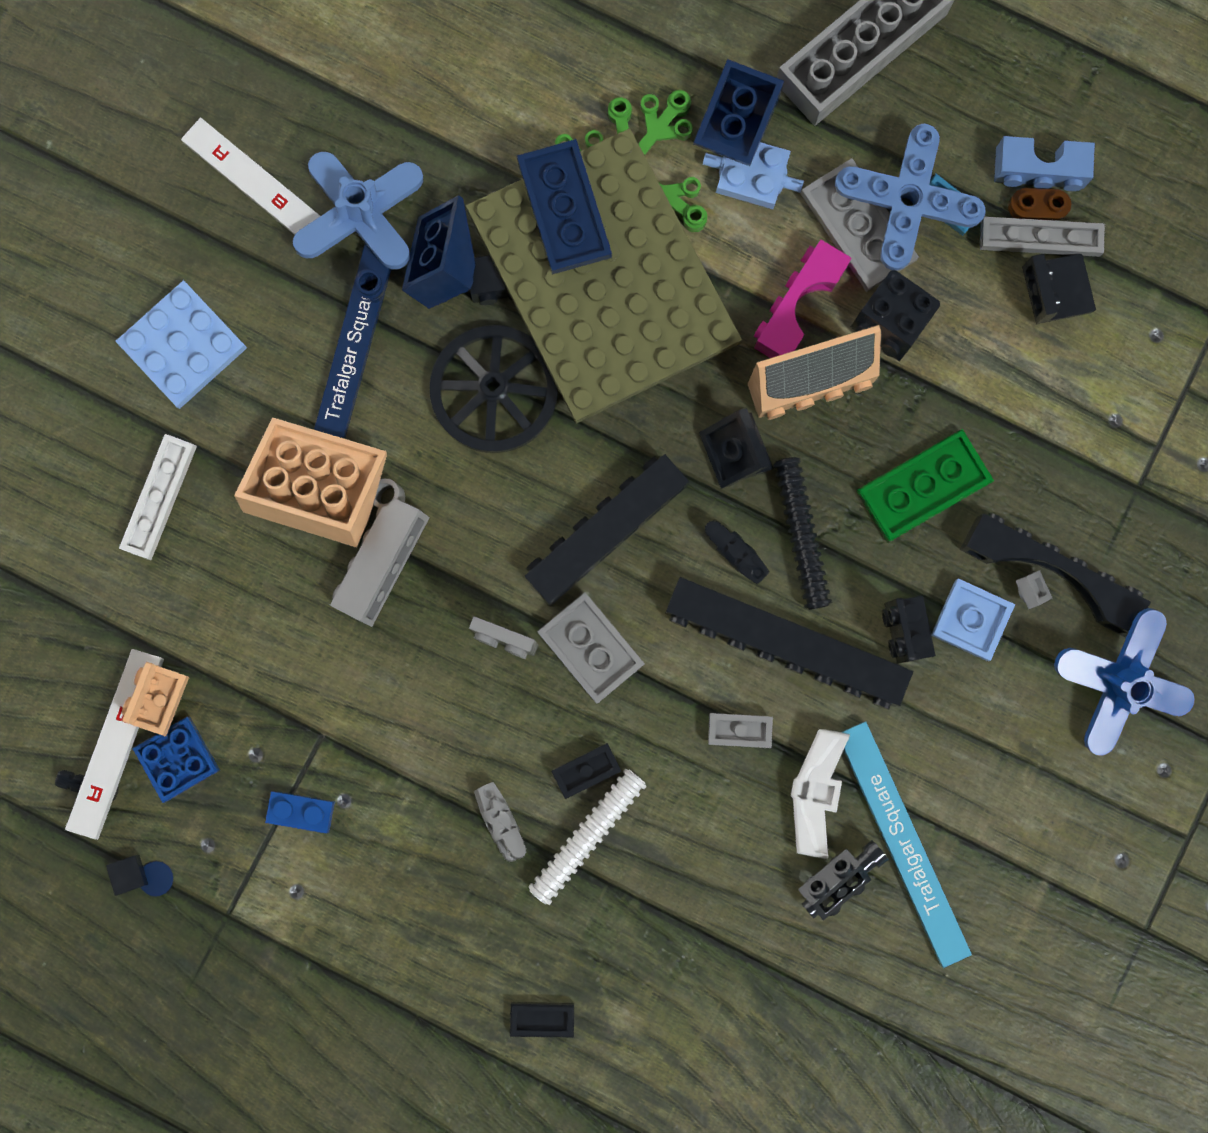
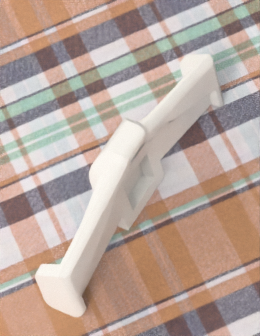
[791,729,850,859]

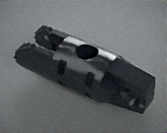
[704,520,770,585]

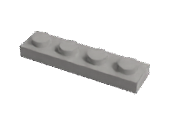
[980,217,1105,257]

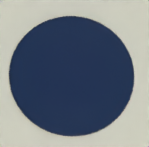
[141,861,173,896]

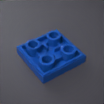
[132,717,220,803]

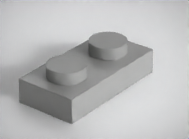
[708,713,773,748]

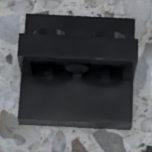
[699,408,774,489]

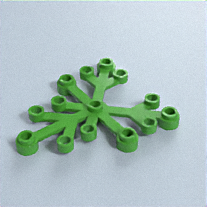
[555,90,707,232]

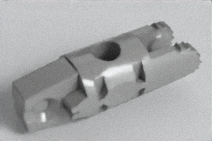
[474,782,527,862]

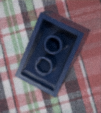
[693,59,784,166]
[402,195,475,309]

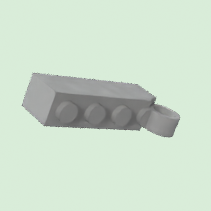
[330,479,430,627]

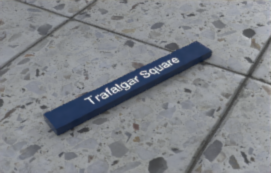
[314,243,391,439]

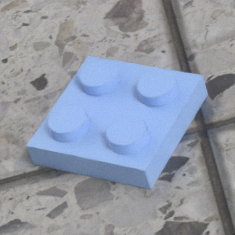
[931,578,1015,661]

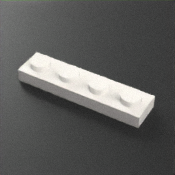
[119,434,197,560]

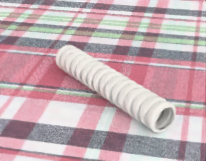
[528,769,647,905]

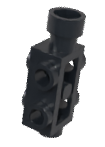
[798,840,889,921]

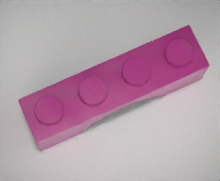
[753,239,852,358]

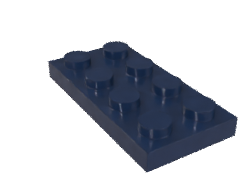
[517,139,612,275]

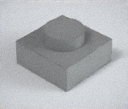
[1016,570,1053,609]

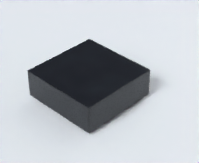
[106,855,148,896]

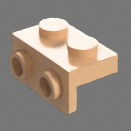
[122,662,189,737]

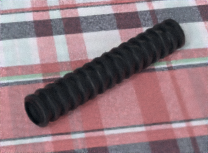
[773,457,832,610]

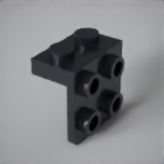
[850,270,940,362]

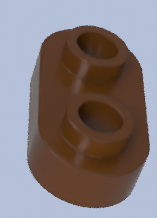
[1008,188,1071,221]

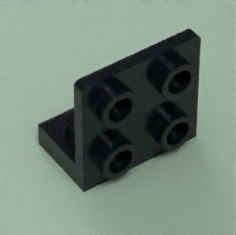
[1022,254,1096,324]
[882,595,936,664]

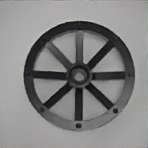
[430,325,558,453]

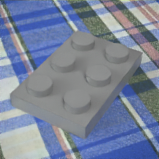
[537,592,645,704]
[469,617,538,659]

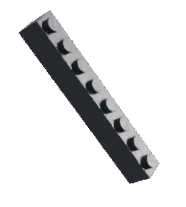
[665,577,914,710]

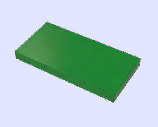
[856,429,994,543]

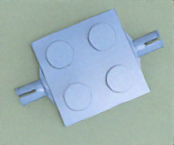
[702,143,804,209]

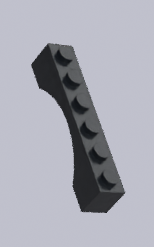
[960,513,1151,637]

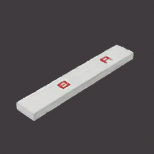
[181,117,320,235]
[65,649,164,840]

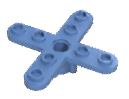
[835,124,985,270]
[293,152,423,269]

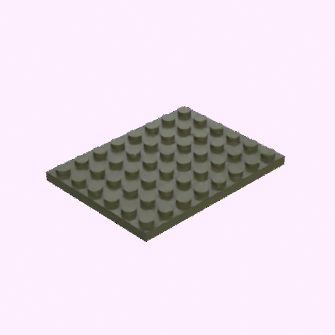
[466,128,742,424]

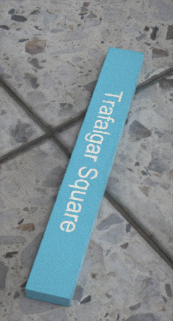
[842,722,972,968]

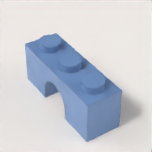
[994,136,1095,191]

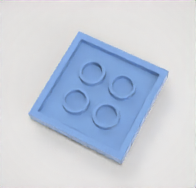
[116,280,247,409]

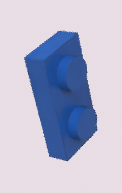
[265,791,335,834]

